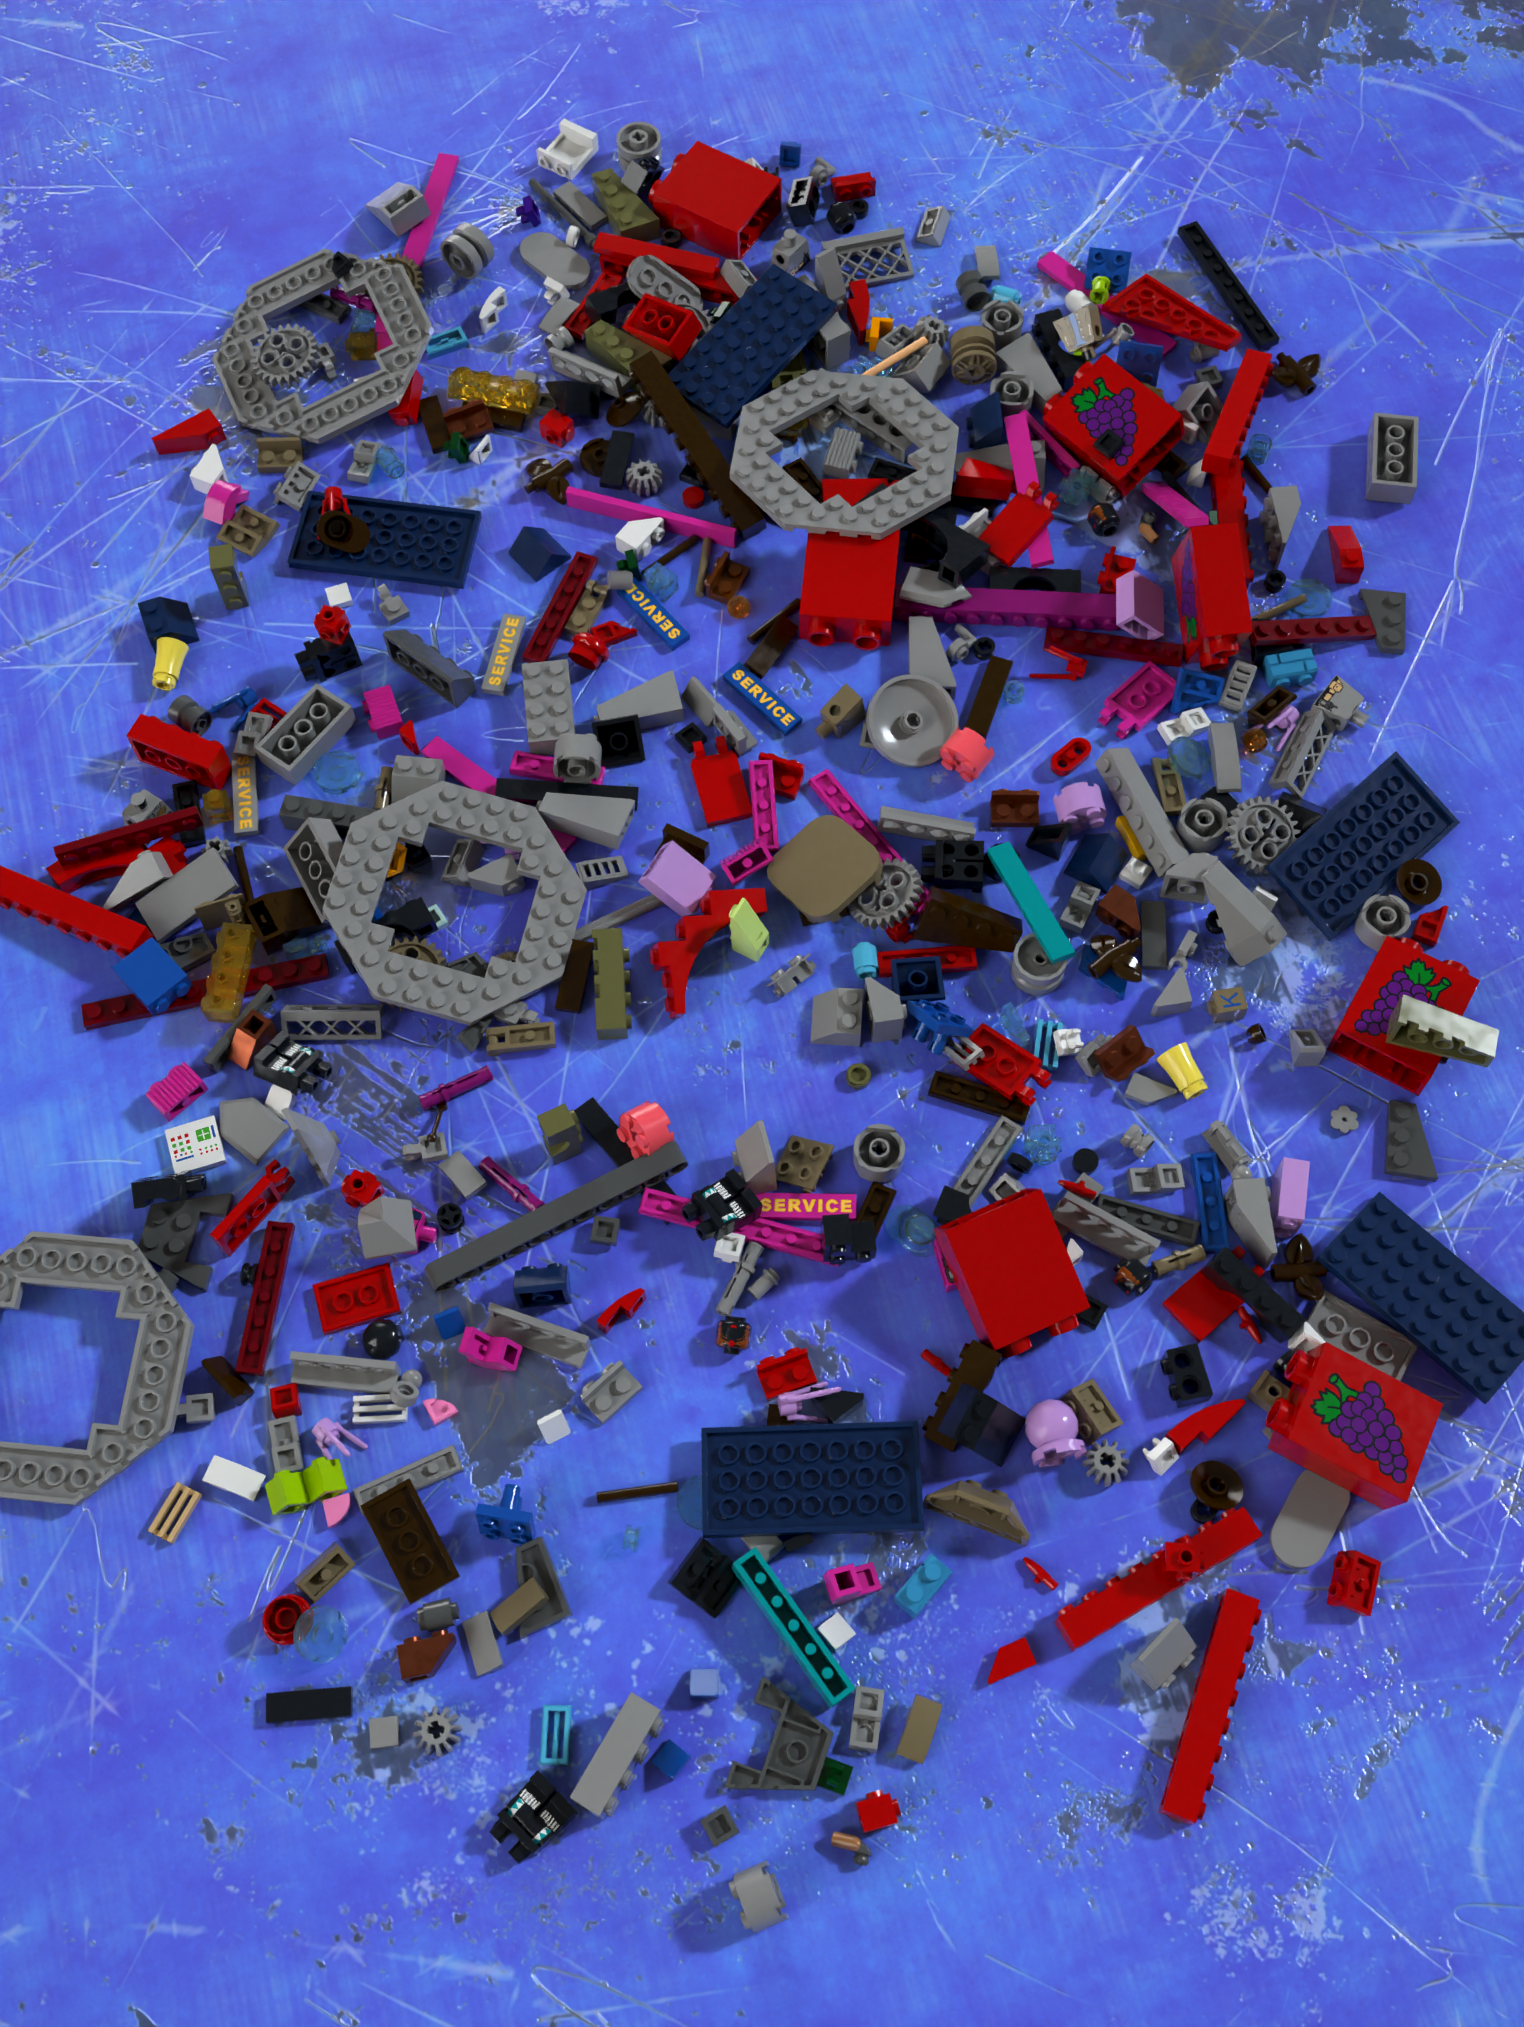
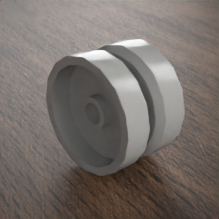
[616,122,662,172]
[440,222,495,280]
[1010,933,1068,996]

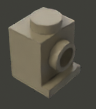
[1246,1369,1290,1413]

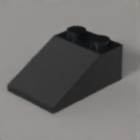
[937,1383,1026,1467]

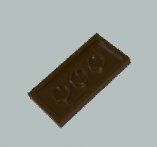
[360,1478,461,1605]

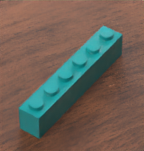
[732,1547,856,1710]

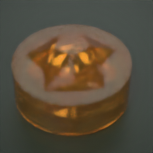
[727,596,751,619]
[1243,728,1268,753]

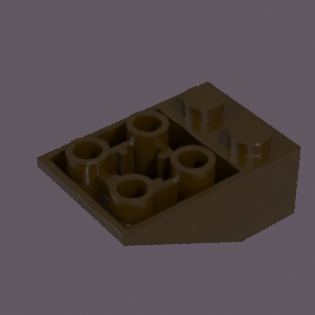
[242,887,330,956]

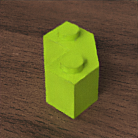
[265,1457,347,1516]

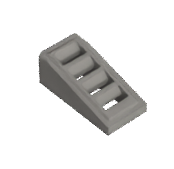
[875,323,914,360]
[1218,660,1257,712]
[575,855,629,890]

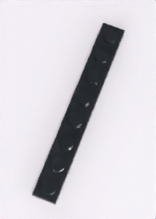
[1177,221,1280,351]

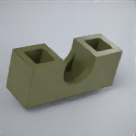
[208,544,249,610]
[537,1103,584,1165]

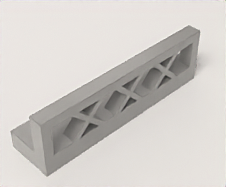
[548,347,633,397]
[1268,709,1337,799]
[877,806,976,842]
[280,1004,384,1040]
[1053,1191,1161,1266]
[483,1302,591,1369]
[289,1351,401,1395]

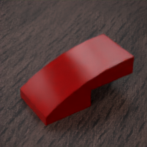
[597,1288,646,1334]

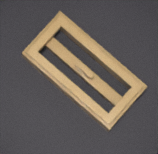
[148,1482,202,1544]

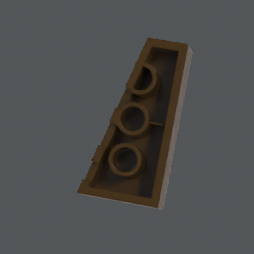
[913,886,1023,953]
[922,1340,1003,1452]

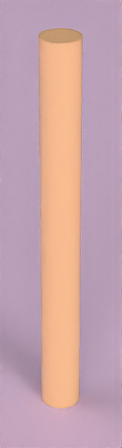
[860,336,928,376]

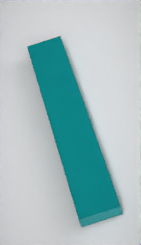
[987,841,1075,965]

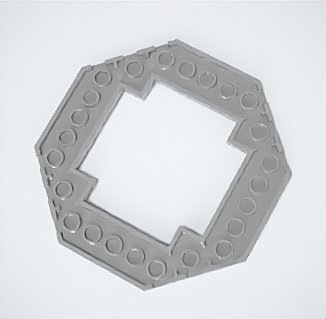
[212,249,435,444]
[730,370,959,540]
[322,781,587,1026]
[0,1231,195,1506]

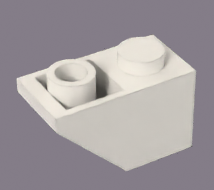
[189,444,229,494]
[615,517,665,562]

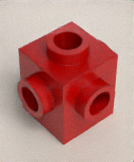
[314,605,351,645]
[341,1169,385,1209]
[1161,1538,1205,1582]

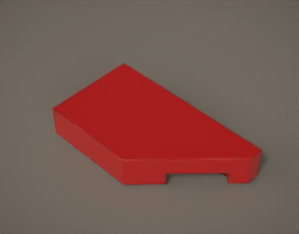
[590,621,638,647]
[1411,905,1449,947]
[987,1637,1037,1685]

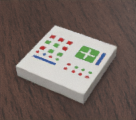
[165,1115,227,1174]

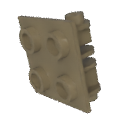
[194,893,250,933]
[775,1135,835,1193]

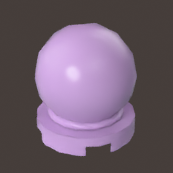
[1025,1399,1087,1468]

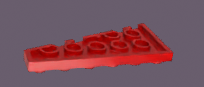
[1102,274,1242,352]

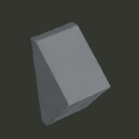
[1150,967,1192,1017]
[1289,1029,1326,1067]

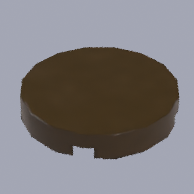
[580,438,610,477]

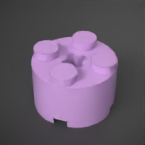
[1053,782,1107,835]

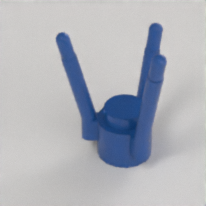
[208,685,259,732]

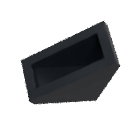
[1025,823,1072,861]
[810,1387,864,1424]

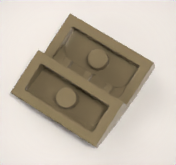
[216,504,280,558]

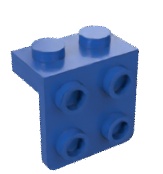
[1084,247,1132,293]

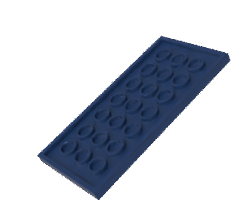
[668,264,839,428]
[287,490,482,589]
[1265,751,1460,941]
[1316,1192,1524,1404]
[701,1421,924,1538]

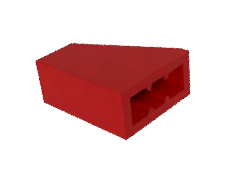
[375,370,423,426]
[952,457,1017,501]

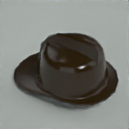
[316,510,370,553]

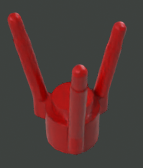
[317,486,351,540]
[1029,646,1088,681]
[885,900,923,944]

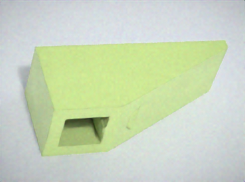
[729,897,769,962]

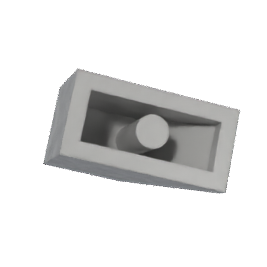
[467,853,526,897]

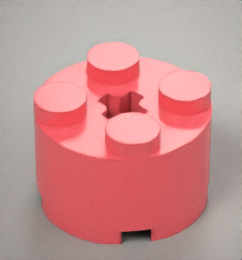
[940,727,995,783]
[617,1101,674,1159]

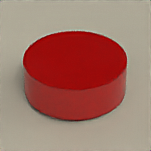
[682,486,705,509]

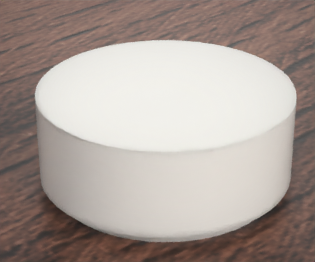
[566,225,580,248]

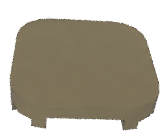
[767,815,883,925]

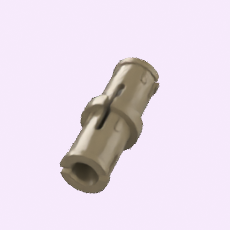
[373,766,393,811]
[1151,1244,1206,1277]

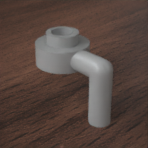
[808,156,836,188]
[946,623,977,661]

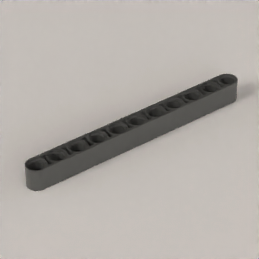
[424,1141,688,1293]

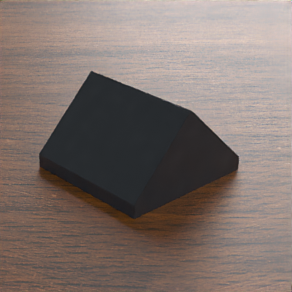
[545,380,600,419]
[591,714,646,767]
[1266,791,1328,839]

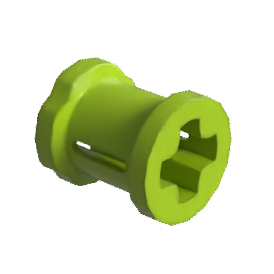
[1090,276,1111,305]

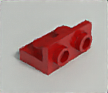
[830,172,876,202]
[1097,546,1137,594]
[758,752,805,800]
[756,1347,817,1402]
[1327,1550,1381,1616]

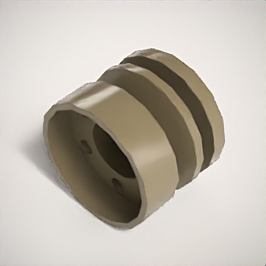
[950,326,997,385]

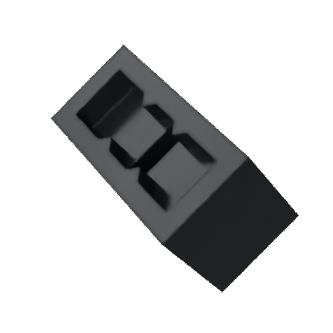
[620,156,665,194]
[786,176,820,227]
[1160,1343,1213,1408]

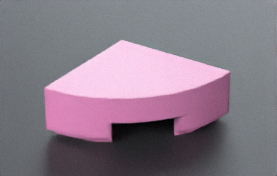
[422,1398,459,1427]
[322,1493,351,1529]

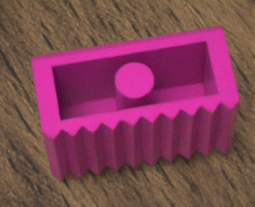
[361,684,403,740]
[719,837,774,885]
[145,1062,208,1122]

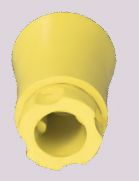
[152,637,189,691]
[1156,1042,1208,1101]

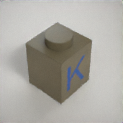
[1207,986,1248,1023]

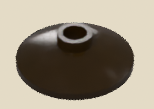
[606,391,644,427]
[1395,859,1442,906]
[1190,1461,1244,1510]

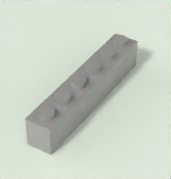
[1094,747,1189,878]

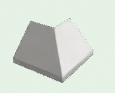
[357,1196,418,1260]

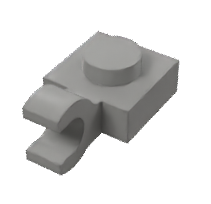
[315,342,338,380]
[376,584,410,626]
[1167,930,1198,972]
[494,1000,541,1026]
[1075,1033,1113,1077]
[402,1132,449,1163]
[176,1393,216,1424]

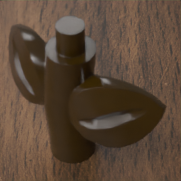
[1271,352,1321,396]
[524,458,573,505]
[1087,935,1142,983]
[1270,1233,1330,1301]

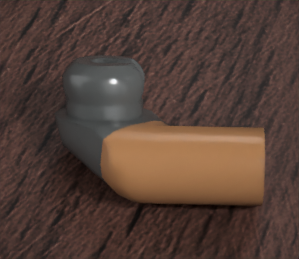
[1139,512,1160,545]
[831,1831,872,1866]

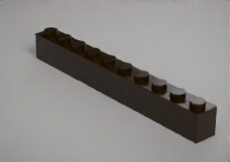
[629,350,767,541]

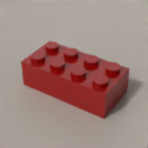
[126,714,232,793]

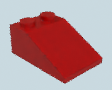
[622,293,703,362]

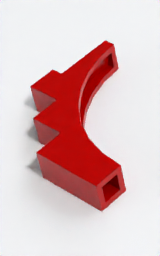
[46,837,188,894]
[649,888,767,1019]

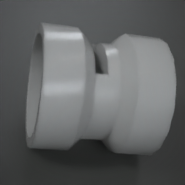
[544,326,574,351]
[1120,1123,1156,1158]

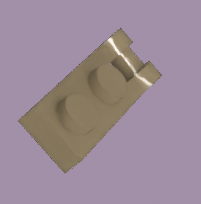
[564,579,612,636]
[1151,755,1186,816]
[485,1021,556,1056]

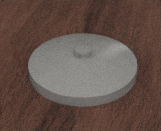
[866,674,959,768]

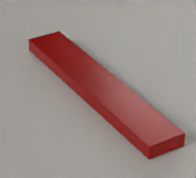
[593,232,720,279]

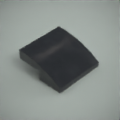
[668,1537,741,1618]

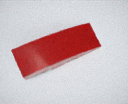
[846,279,870,346]
[1165,1399,1246,1455]

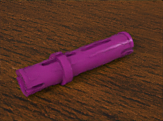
[330,286,378,314]
[418,1065,494,1111]
[478,1156,545,1212]

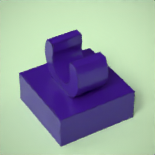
[516,195,541,227]

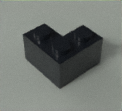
[820,1214,877,1265]

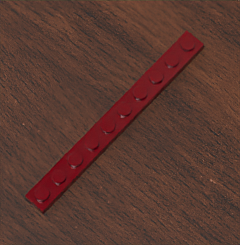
[81,953,330,1030]

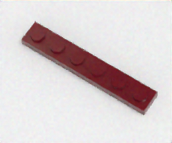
[522,551,598,663]
[1249,615,1377,646]
[1044,626,1183,667]
[53,806,204,866]
[235,1221,295,1377]

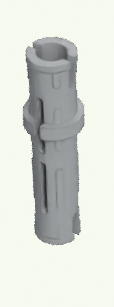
[715,1241,764,1317]

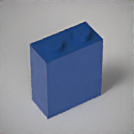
[112,937,193,1016]

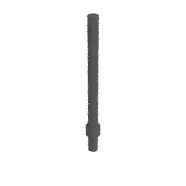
[529,178,597,249]

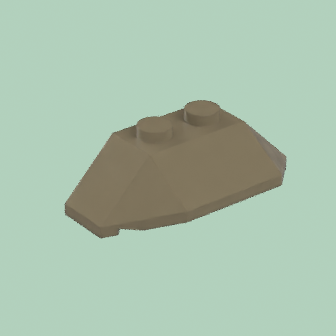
[923,1480,1030,1547]

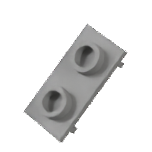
[1073,465,1121,504]
[766,953,817,997]
[1202,1120,1253,1173]

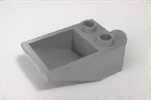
[1224,1165,1278,1269]

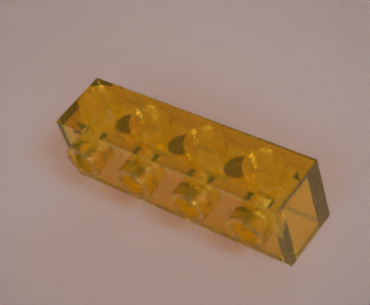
[448,367,539,414]
[201,922,257,1024]

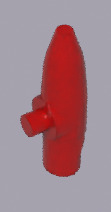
[1058,1180,1097,1200]
[1236,1306,1262,1344]
[920,1349,951,1377]
[1022,1557,1059,1591]

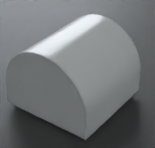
[607,570,633,590]

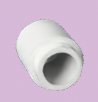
[1064,289,1095,313]

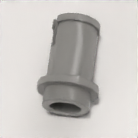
[1190,345,1219,363]
[747,1268,781,1301]

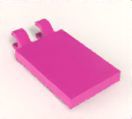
[1097,661,1176,740]

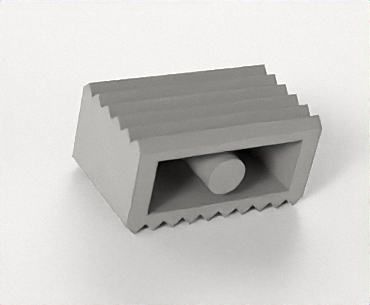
[823,427,864,479]

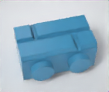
[1262,648,1318,689]
[894,1553,952,1619]

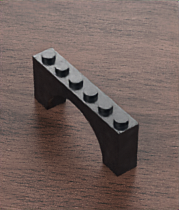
[852,484,991,589]

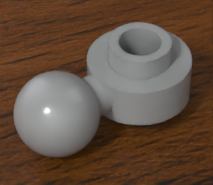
[390,1369,423,1407]

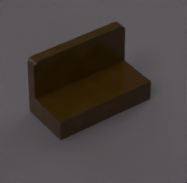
[655,823,710,865]

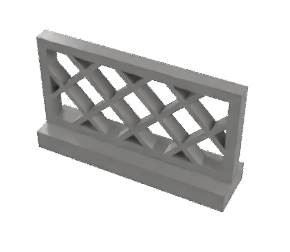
[821,227,914,291]

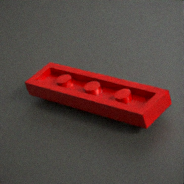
[564,269,623,341]
[877,945,977,978]

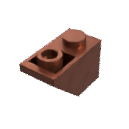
[1095,884,1141,940]
[227,1009,278,1071]
[397,1630,457,1683]

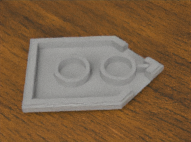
[899,566,972,608]
[219,1097,291,1166]

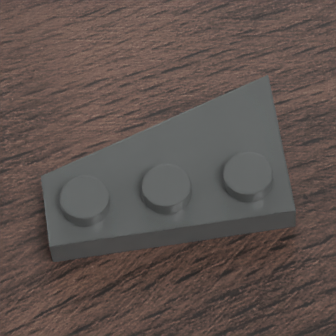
[1358,588,1406,655]
[157,932,218,972]
[1384,1100,1438,1182]
[516,1536,573,1639]

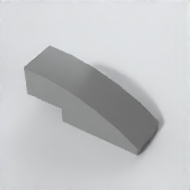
[1207,723,1242,793]

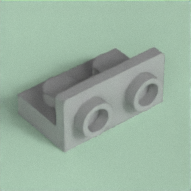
[273,461,321,512]
[712,704,757,756]
[580,1360,643,1425]

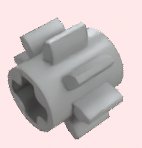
[201,836,233,864]

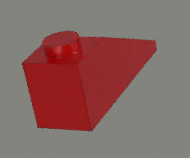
[151,408,226,455]
[1327,526,1364,584]

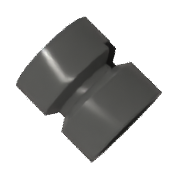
[955,270,991,312]
[168,695,213,736]

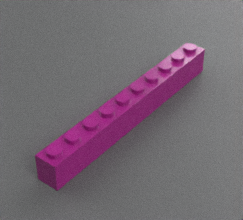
[894,584,1121,631]

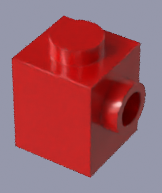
[539,408,575,448]
[856,1790,901,1834]

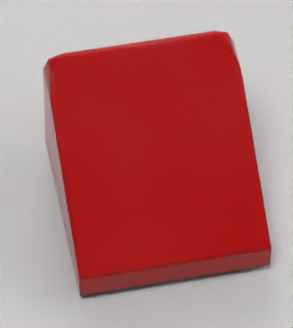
[398,720,420,755]
[270,1383,302,1419]

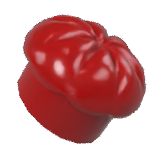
[568,632,609,670]
[262,1594,312,1645]

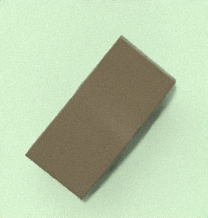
[896,1694,943,1764]

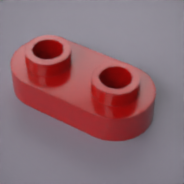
[1050,737,1091,776]

